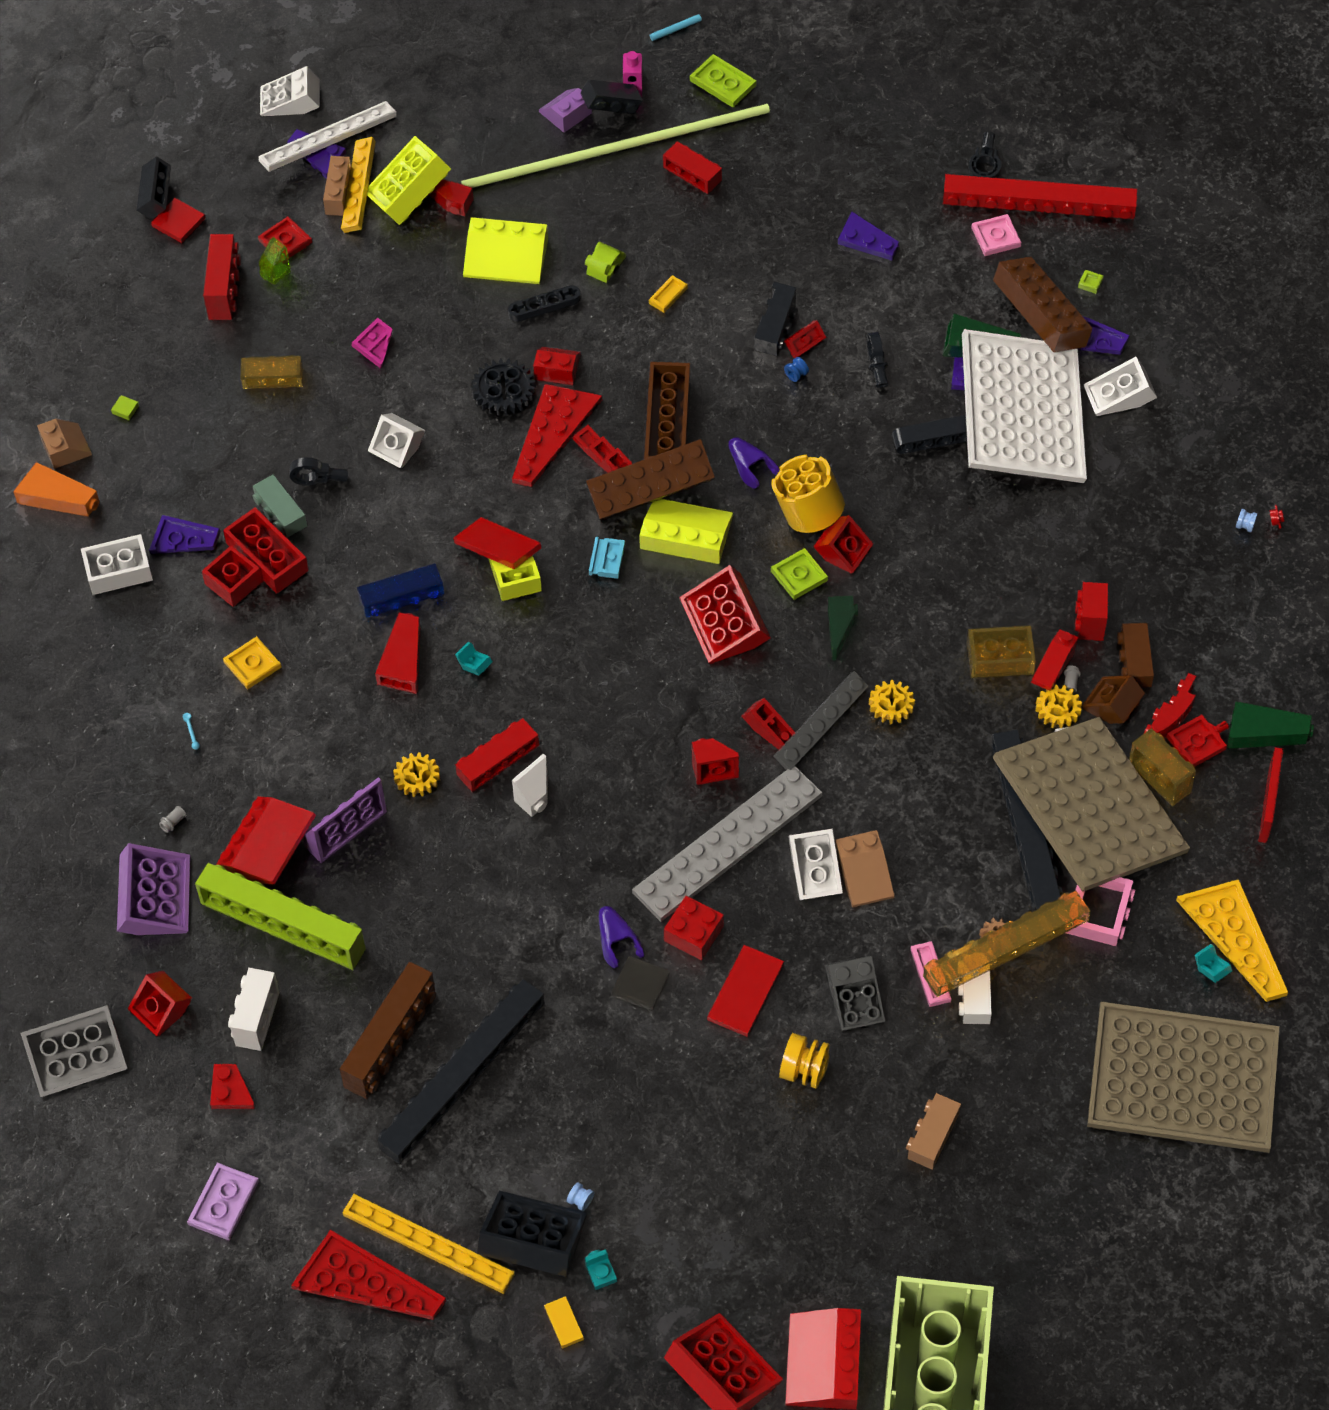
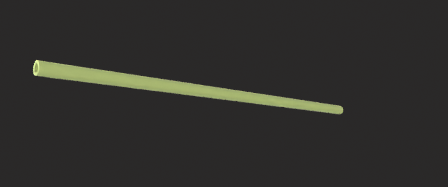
[461,104,770,188]

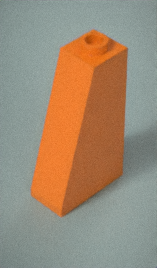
[13,462,100,516]

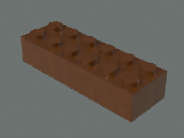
[993,257,1093,353]
[644,362,690,459]
[586,439,715,521]
[340,961,436,1099]

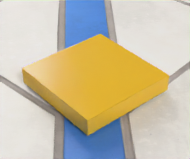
[223,636,281,690]

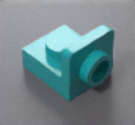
[585,1249,617,1290]

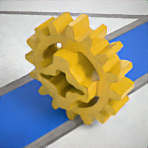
[869,680,915,724]
[1036,685,1082,728]
[393,752,440,797]

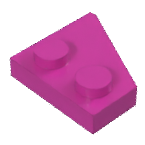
[352,318,393,368]

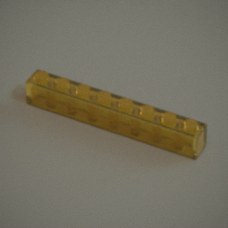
[923,891,1090,997]

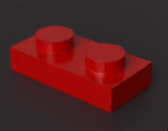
[784,320,826,358]

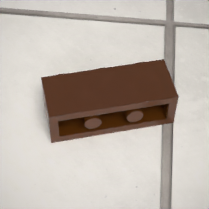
[1117,623,1154,687]

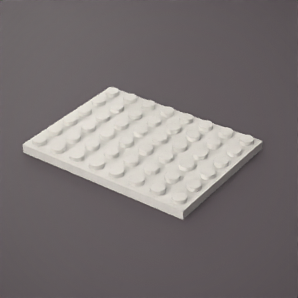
[962,329,1087,483]

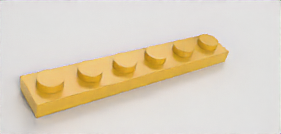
[341,137,376,233]

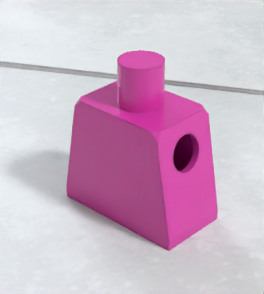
[623,51,643,97]

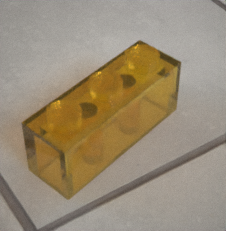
[241,355,303,389]

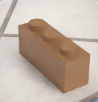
[323,156,351,216]
[906,1093,961,1170]

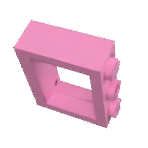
[1065,877,1135,946]

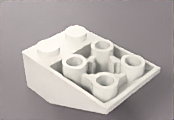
[260,66,320,116]

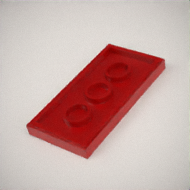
[454,517,541,569]
[1258,747,1283,843]
[707,945,784,1037]

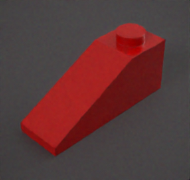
[428,179,473,216]
[1031,629,1079,691]
[742,698,795,750]

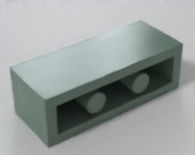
[252,475,307,538]

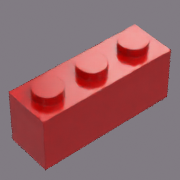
[663,141,722,194]

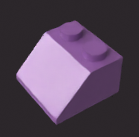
[539,88,592,133]

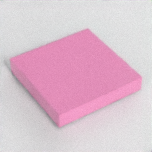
[971,214,1021,256]

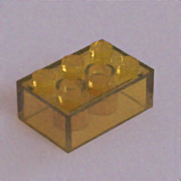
[967,626,1036,678]
[1129,728,1196,806]

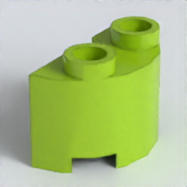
[585,242,626,283]

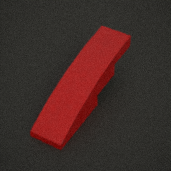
[572,425,633,473]

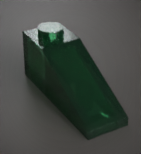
[828,596,858,660]

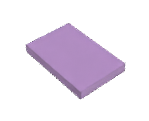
[187,1163,259,1241]

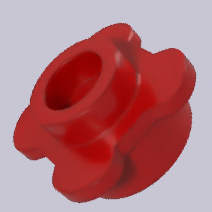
[1270,505,1284,529]

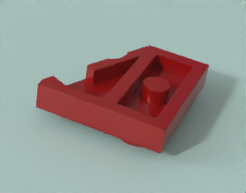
[210,1064,255,1109]

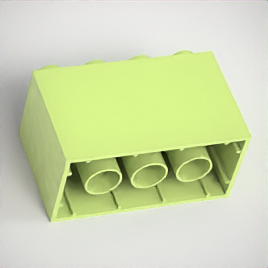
[883,1276,994,1410]

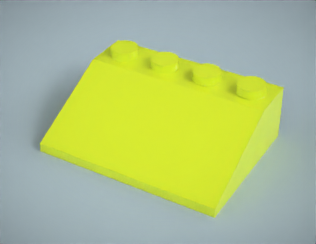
[367,136,451,225]
[463,217,548,284]
[639,499,733,564]

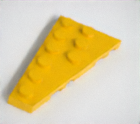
[1176,880,1288,1002]

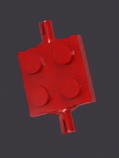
[1164,715,1229,769]

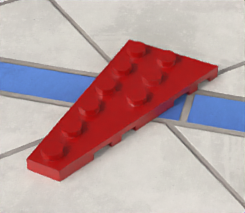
[512,384,602,487]
[291,1230,446,1320]

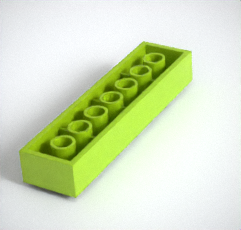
[195,863,366,970]

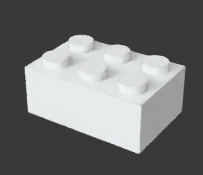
[81,534,153,595]
[228,968,280,1051]

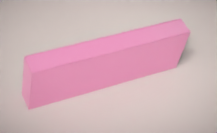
[911,941,951,1007]

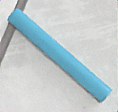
[650,14,702,41]

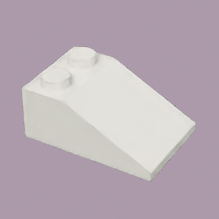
[1083,357,1157,416]
[788,829,843,900]

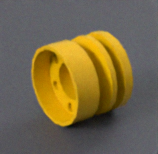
[779,1033,830,1089]

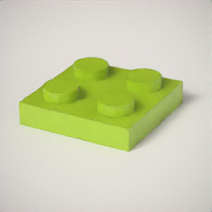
[771,548,828,600]

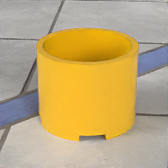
[772,455,845,533]

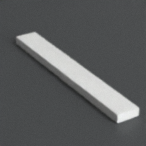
[259,101,396,172]

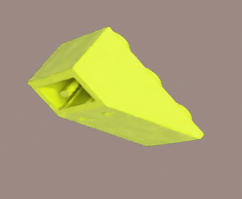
[488,556,542,601]

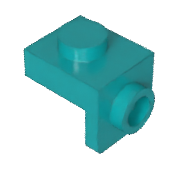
[455,642,492,676]
[1195,944,1232,983]

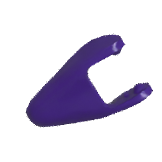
[728,437,780,489]
[599,906,644,968]

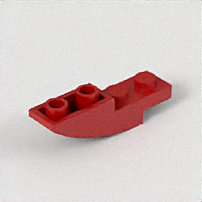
[1144,673,1196,746]

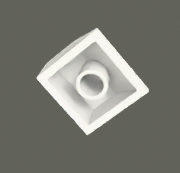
[368,413,425,468]

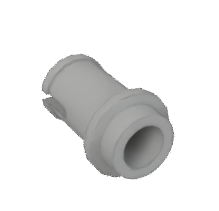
[1064,666,1081,694]
[159,806,187,833]

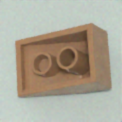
[835,830,894,908]

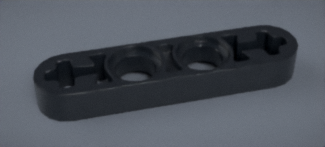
[508,285,581,322]

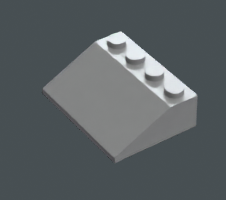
[21,1005,127,1097]

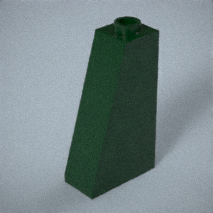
[942,314,1021,358]
[1227,702,1314,748]

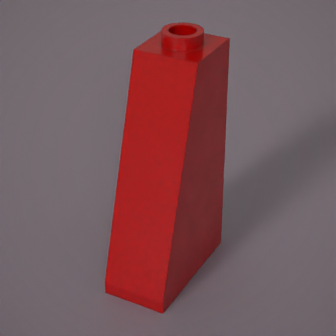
[375,612,420,694]

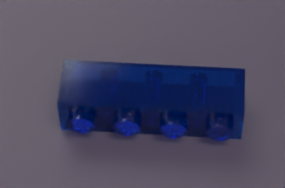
[357,564,444,618]

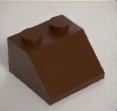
[1081,675,1145,724]

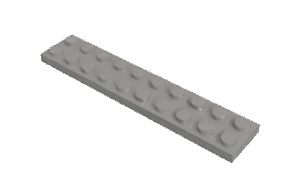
[632,766,822,922]

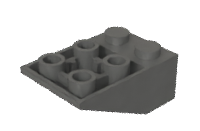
[825,956,885,1031]

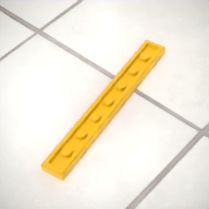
[342,1194,515,1294]

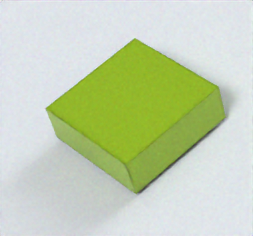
[1078,270,1103,294]
[111,395,139,420]

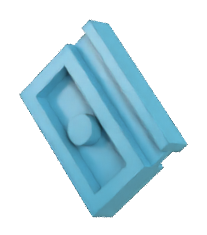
[589,537,625,579]

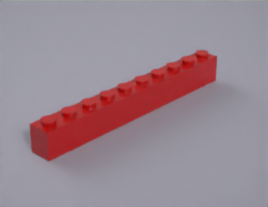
[943,174,1137,219]

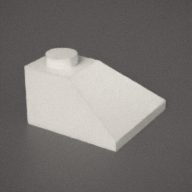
[512,754,548,817]

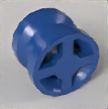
[784,357,809,382]

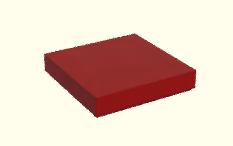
[151,198,206,243]
[258,216,312,263]

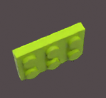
[690,54,757,107]

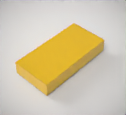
[649,275,688,313]
[544,1296,584,1349]

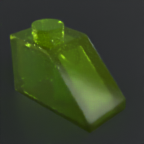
[258,237,291,285]

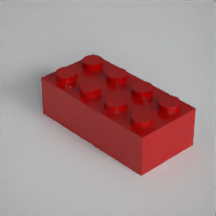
[203,234,241,320]
[223,507,309,594]

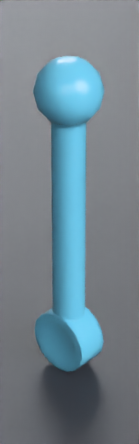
[183,713,200,750]

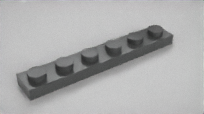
[773,671,868,770]

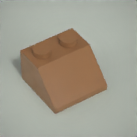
[37,419,92,469]

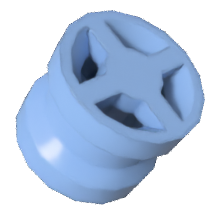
[1236,509,1258,533]
[567,1182,594,1211]

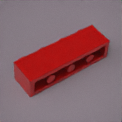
[455,718,539,792]

